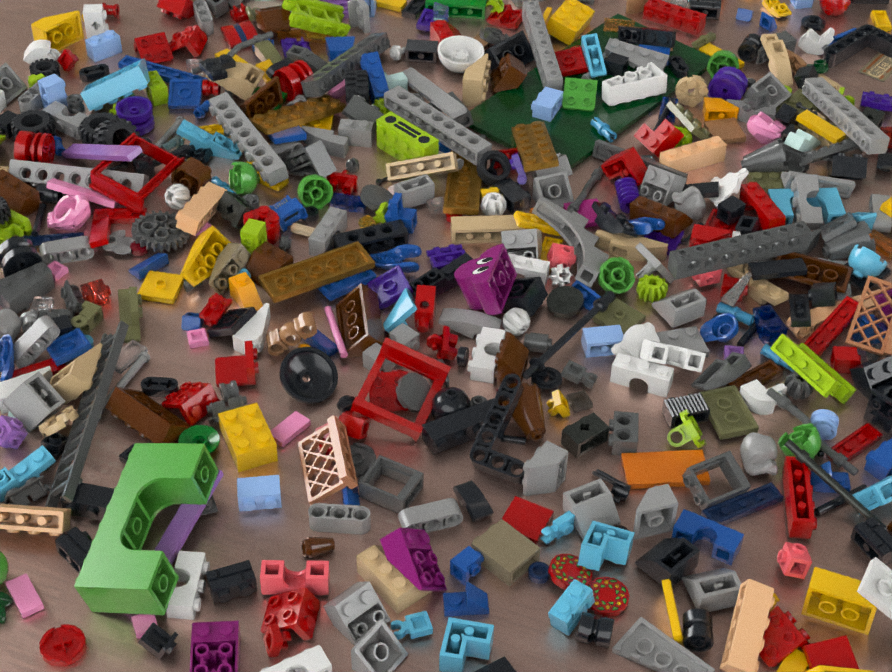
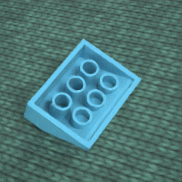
[80,58,150,111]

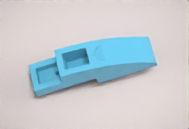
[176,119,242,160]
[0,445,56,503]
[852,475,892,515]

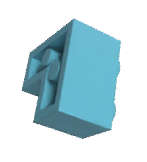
[578,521,635,571]
[439,617,494,672]

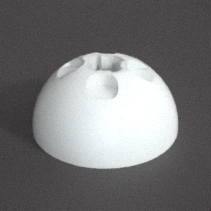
[438,35,484,73]

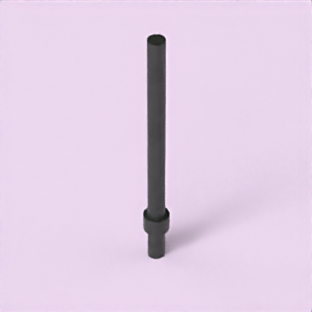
[784,439,887,527]

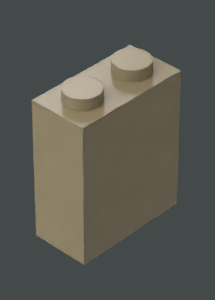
[471,519,540,586]

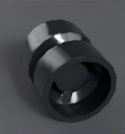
[737,33,762,62]
[682,608,714,652]
[577,612,614,648]

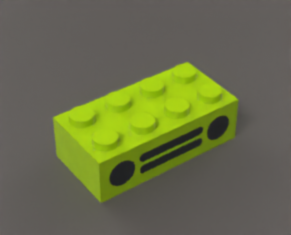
[376,111,439,161]

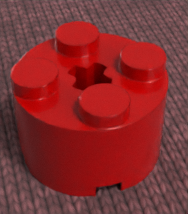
[243,206,280,245]

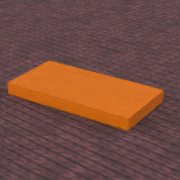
[621,449,711,489]

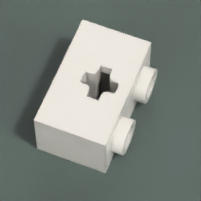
[83,4,109,39]

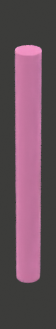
[324,306,348,358]

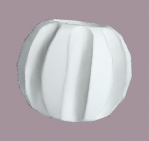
[164,183,191,210]
[480,192,507,216]
[502,307,531,336]

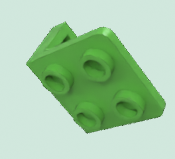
[562,77,598,111]

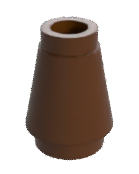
[301,537,335,558]

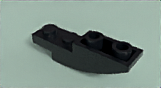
[618,26,676,48]
[591,201,638,238]
[409,253,473,298]

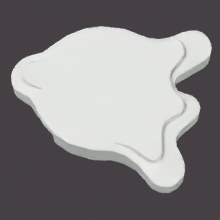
[709,168,749,208]
[611,322,660,360]

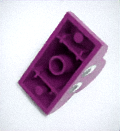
[454,244,517,315]

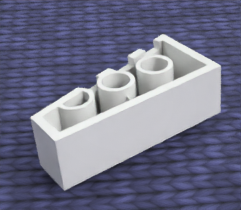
[602,62,667,106]

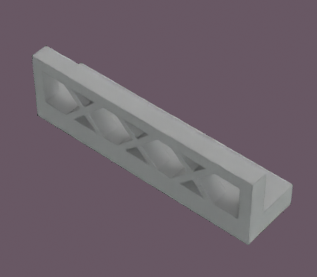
[781,171,856,198]

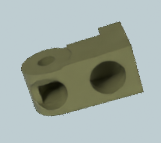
[71,301,104,335]

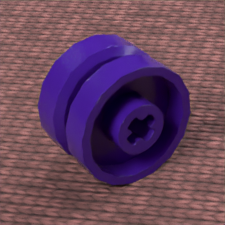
[707,66,748,100]
[115,96,155,136]

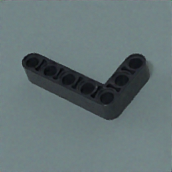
[823,24,892,68]
[469,373,525,484]

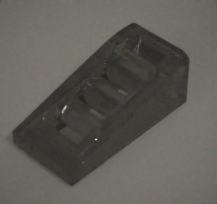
[720,272,752,307]

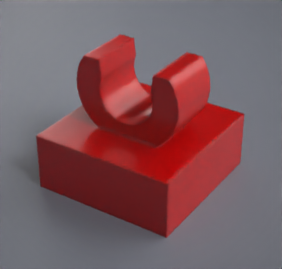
[230,3,249,23]
[57,49,79,72]
[263,624,292,657]

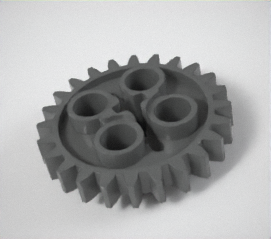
[131,210,190,253]

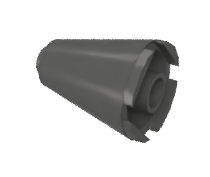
[741,138,790,172]
[822,221,876,260]

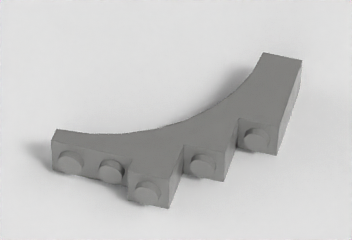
[532,196,609,288]

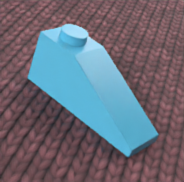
[581,33,607,78]

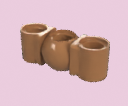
[266,312,317,356]

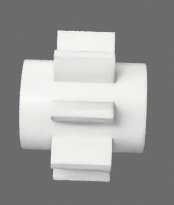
[548,264,573,287]

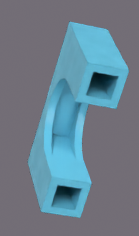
[767,188,846,225]

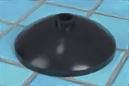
[279,347,338,404]

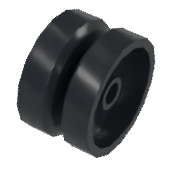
[0,237,43,277]

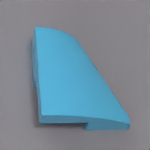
[383,288,417,333]

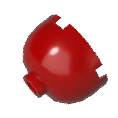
[819,0,851,16]

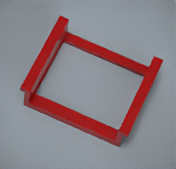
[89,132,184,214]
[350,337,451,442]

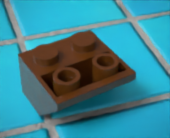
[255,5,294,34]
[490,53,527,92]
[494,332,529,388]

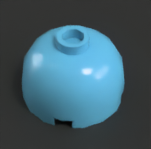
[848,244,887,279]

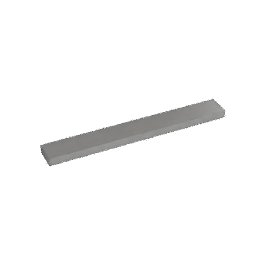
[402,67,467,119]

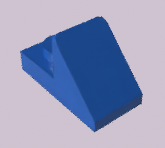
[810,461,851,493]
[443,582,489,617]

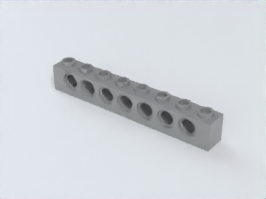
[522,1,563,91]
[802,77,890,155]
[384,85,492,166]
[208,92,289,186]
[9,159,149,192]

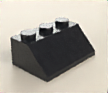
[484,30,535,71]

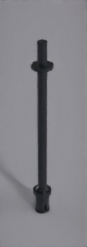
[522,291,616,379]

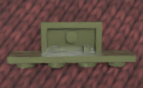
[118,286,143,343]

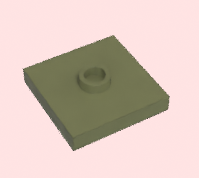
[592,298,646,335]

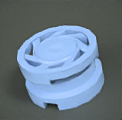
[810,409,839,441]

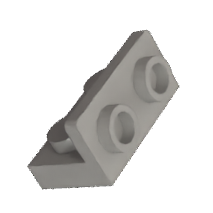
[347,0,371,34]

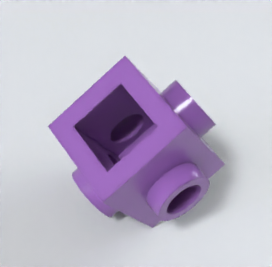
[0,415,28,449]

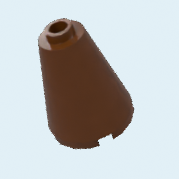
[502,383,546,441]

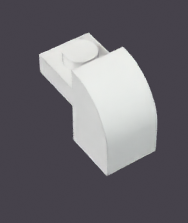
[798,27,835,55]
[23,40,61,65]
[739,379,787,415]

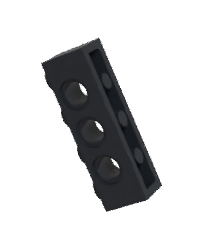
[333,219,408,255]

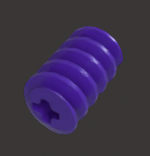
[615,177,640,214]

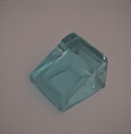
[433,2,449,21]

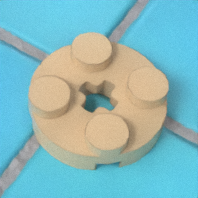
[675,75,708,107]
[38,405,79,437]

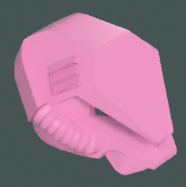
[747,111,786,144]
[47,195,91,231]

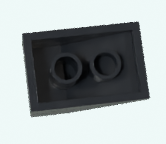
[502,277,548,317]

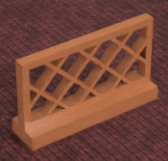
[845,275,892,356]
[298,415,358,505]

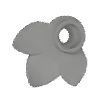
[102,230,135,254]

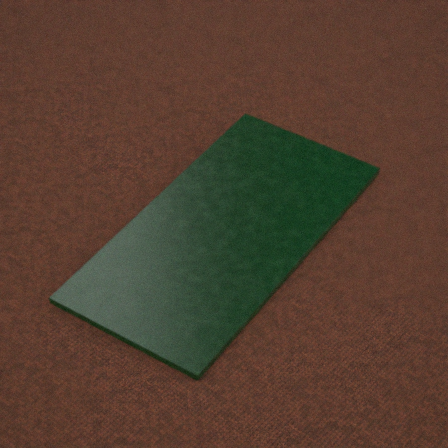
[468,14,711,169]

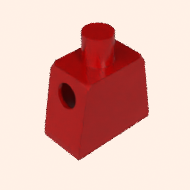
[414,285,436,333]

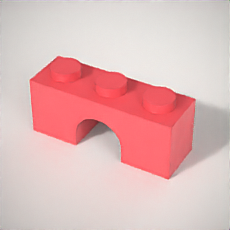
[260,560,330,595]

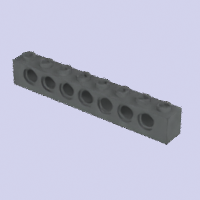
[301,32,391,97]
[668,221,812,280]

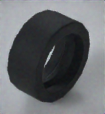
[477,150,511,185]

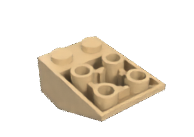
[462,54,491,107]
[205,62,265,100]
[50,343,103,405]

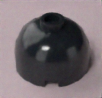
[432,387,471,420]

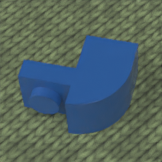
[384,192,418,234]

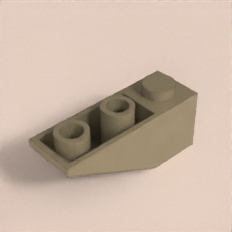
[208,243,251,295]

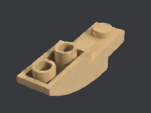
[760,33,793,87]
[594,230,668,262]
[726,263,789,306]

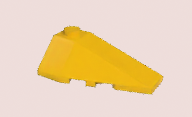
[180,225,231,287]

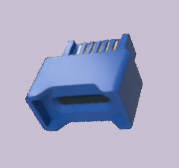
[269,195,308,232]

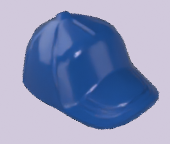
[700,313,739,342]

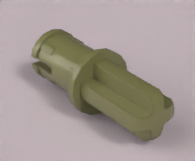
[691,32,716,49]

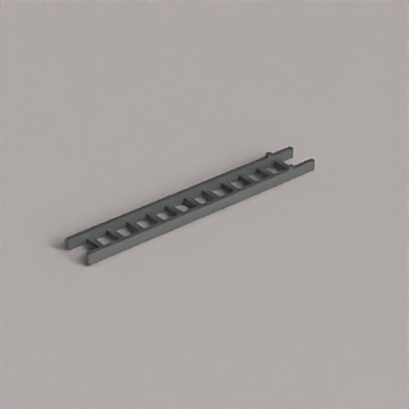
[45,320,129,508]

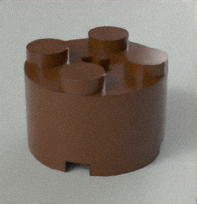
[171,157,212,198]

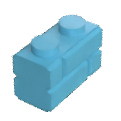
[548,579,595,636]

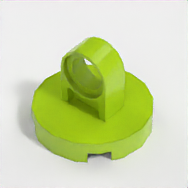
[667,409,707,448]

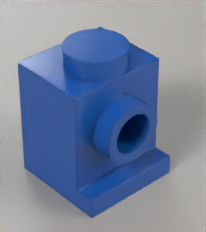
[450,546,484,586]

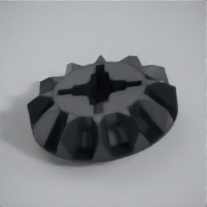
[801,15,826,32]
[531,367,562,392]

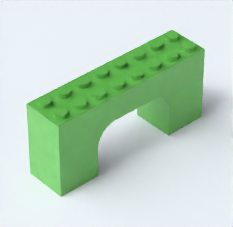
[74,443,219,615]

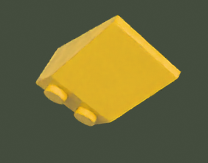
[31,10,84,51]

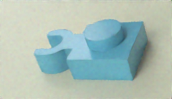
[541,511,575,545]
[390,610,433,640]

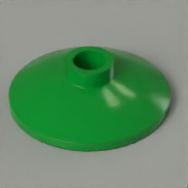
[178,425,220,453]

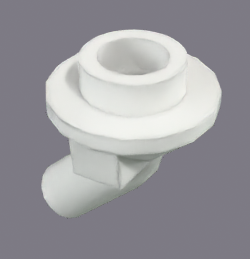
[390,45,406,61]

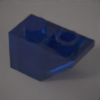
[753,304,788,346]

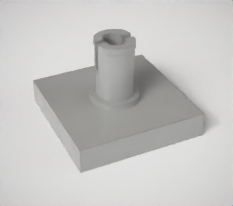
[635,242,675,284]

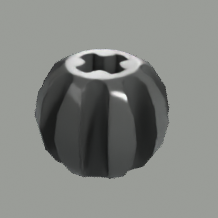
[784,371,814,400]

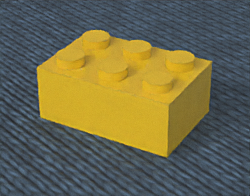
[546,0,595,45]
[218,402,278,473]
[801,567,877,635]

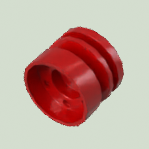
[273,60,313,101]
[14,130,55,164]

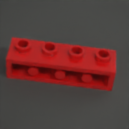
[643,0,707,36]
[782,456,817,539]

